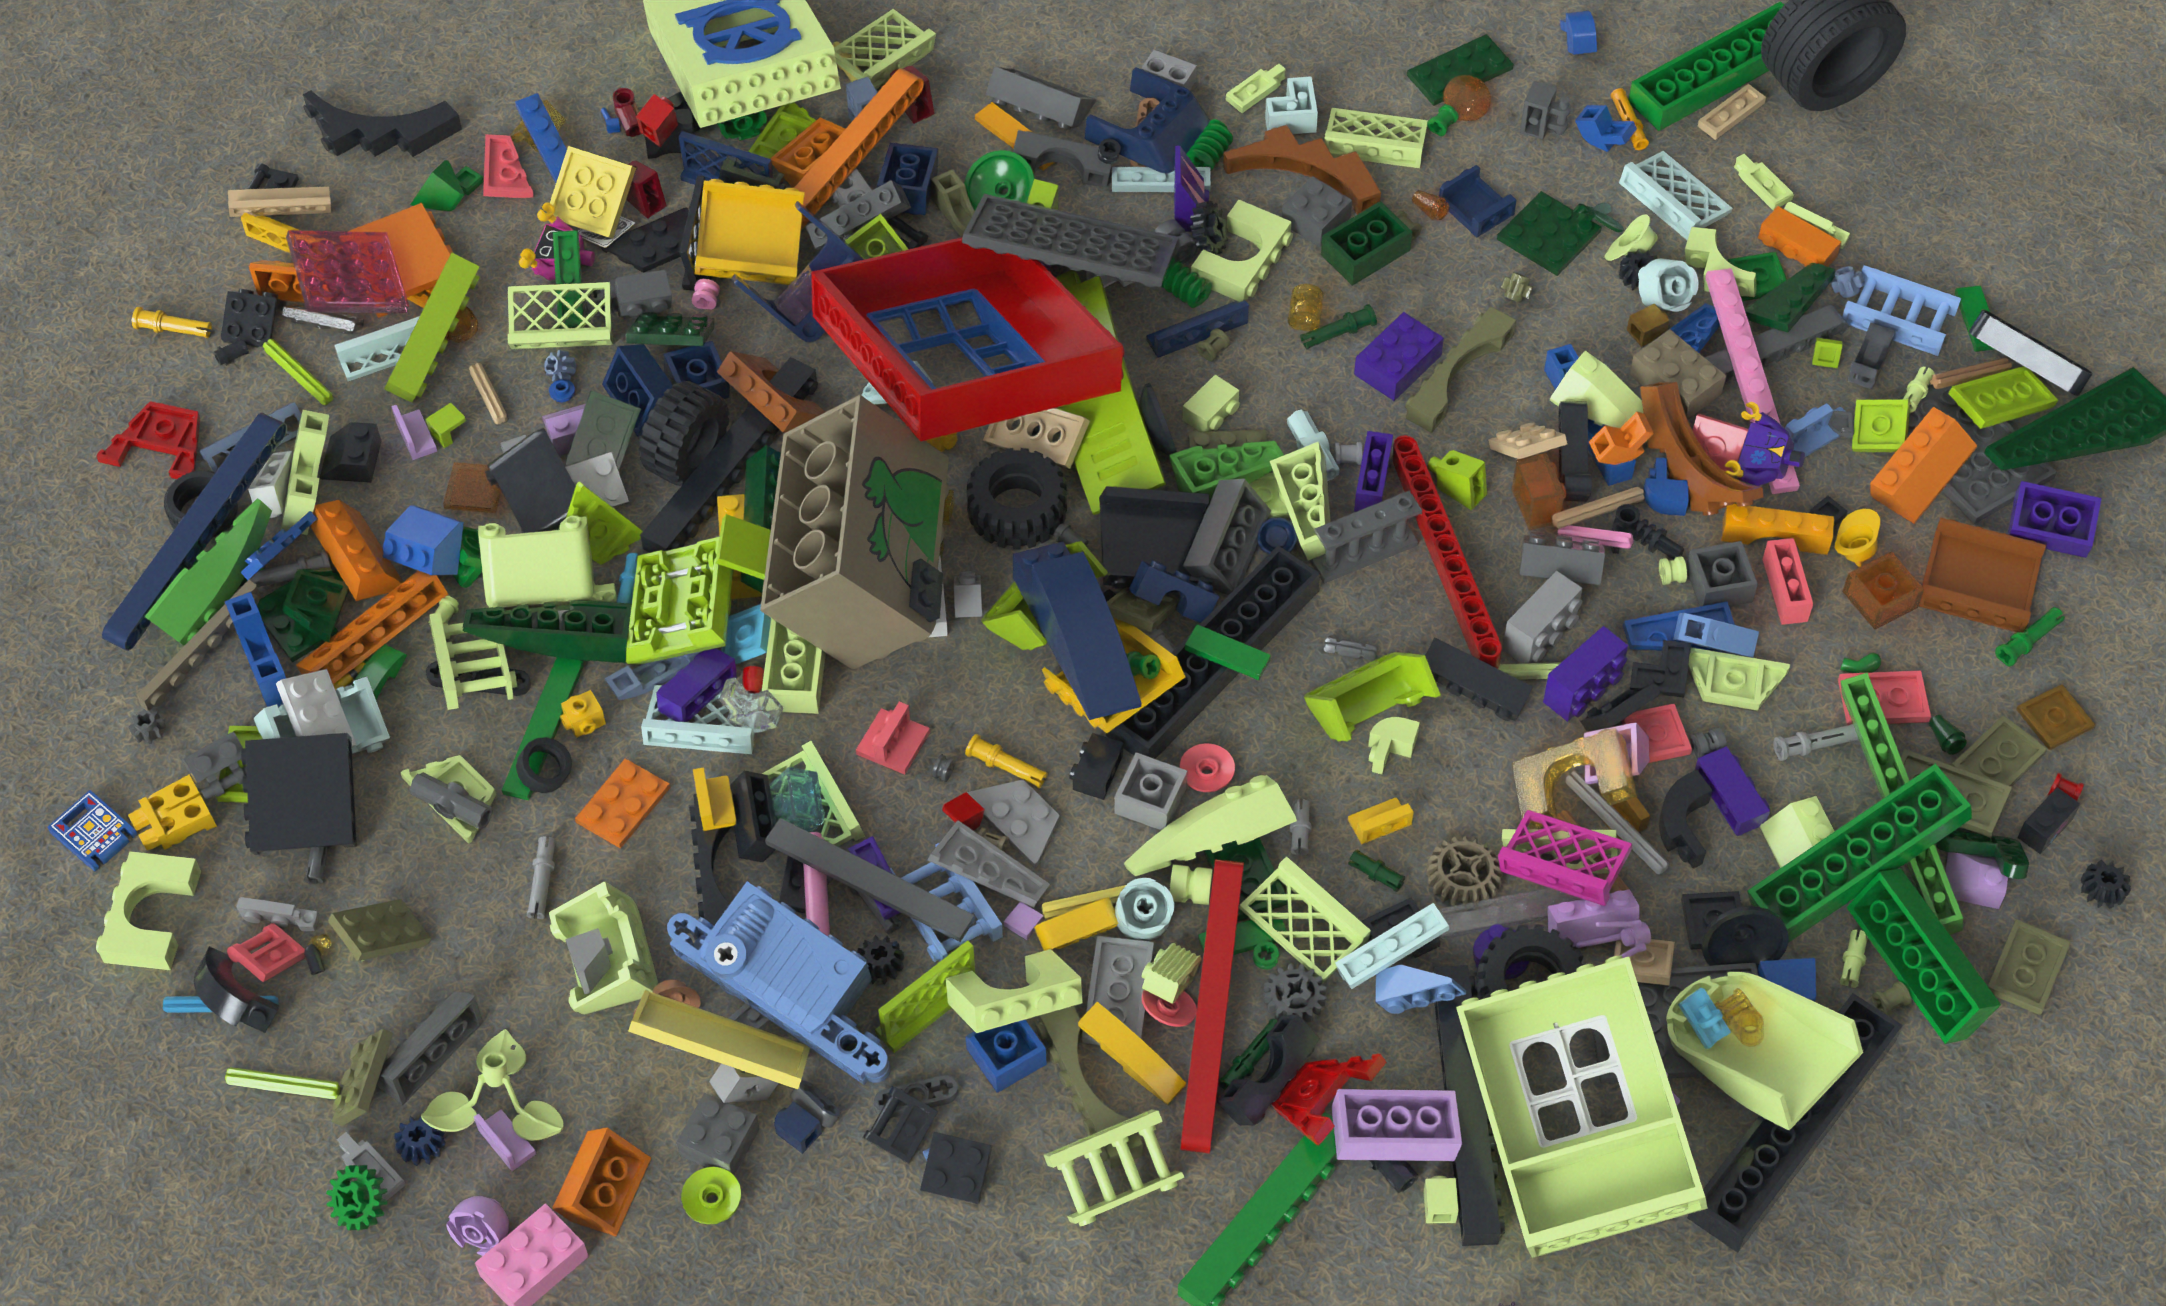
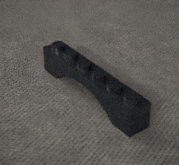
[689,794,731,926]

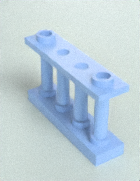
[1842,265,1961,356]
[890,843,1003,962]

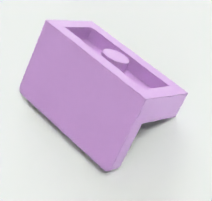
[391,405,437,460]
[474,1109,536,1171]

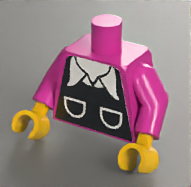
[519,202,595,281]

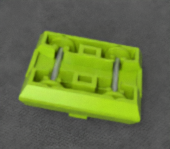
[626,537,734,665]

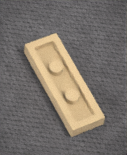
[1697,84,1766,140]

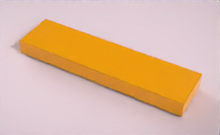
[975,102,1054,171]

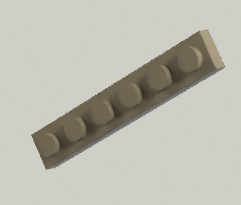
[136,580,261,711]

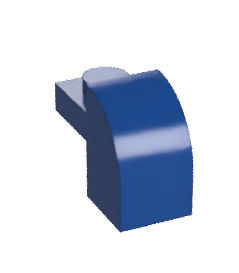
[1560,11,1597,55]
[1575,105,1637,152]
[1643,458,1689,516]

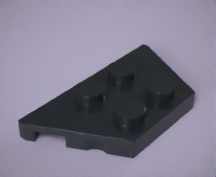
[601,207,688,273]

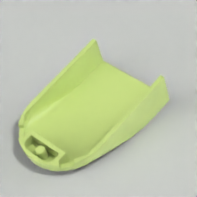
[1666,972,1863,1130]

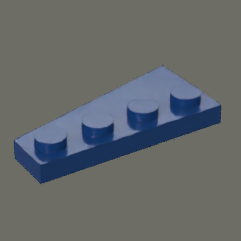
[1622,602,1735,653]

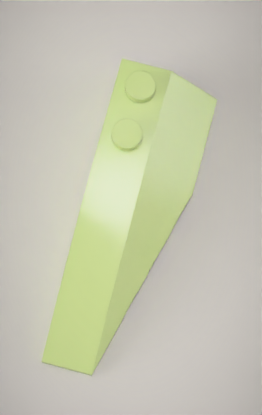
[1124,775,1297,876]

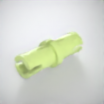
[1903,367,1935,413]
[1840,930,1868,988]

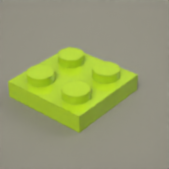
[1852,399,1910,452]

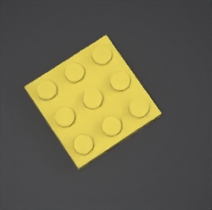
[550,146,636,239]

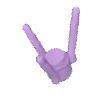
[1576,919,1651,958]

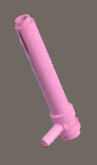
[803,832,830,936]

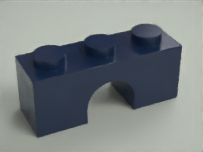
[1129,560,1219,623]

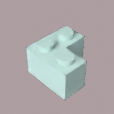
[1265,77,1318,134]

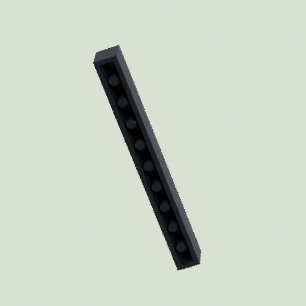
[640,357,818,553]
[1433,965,1505,1246]

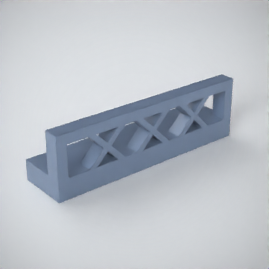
[199,402,302,473]

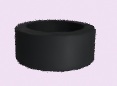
[516,737,572,793]

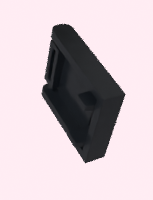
[1580,684,1660,732]

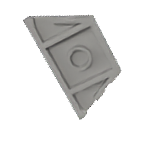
[967,780,1060,868]

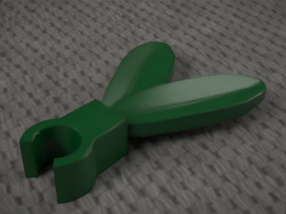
[1573,203,1624,232]

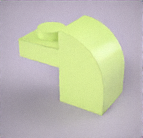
[1368,717,1420,774]

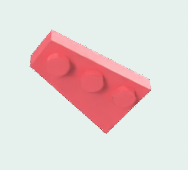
[483,134,533,198]

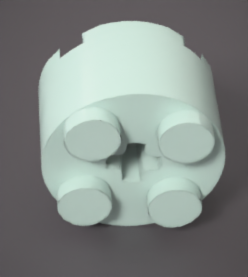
[1638,258,1698,312]
[1115,878,1174,941]

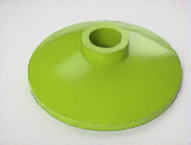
[681,1167,741,1225]

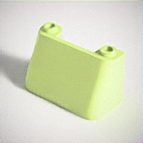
[478,516,594,608]
[549,882,659,1015]

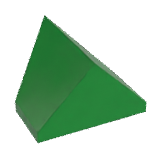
[410,160,465,211]

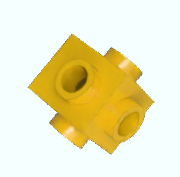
[560,690,606,738]

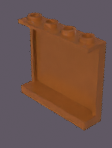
[1917,517,2046,632]

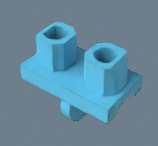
[1678,988,1731,1049]

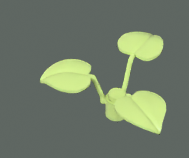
[421,1029,563,1141]

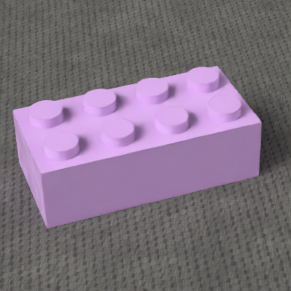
[1332,1089,1462,1161]

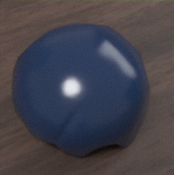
[1257,517,1298,555]

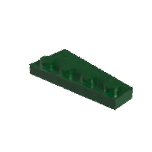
[1745,263,1835,332]

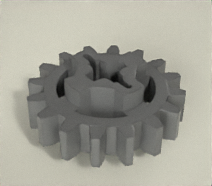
[1264,964,1326,1022]

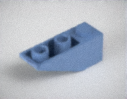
[1673,613,1759,658]
[1376,965,1466,1014]

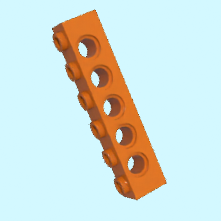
[296,571,448,684]

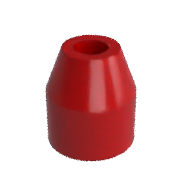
[742,666,764,694]

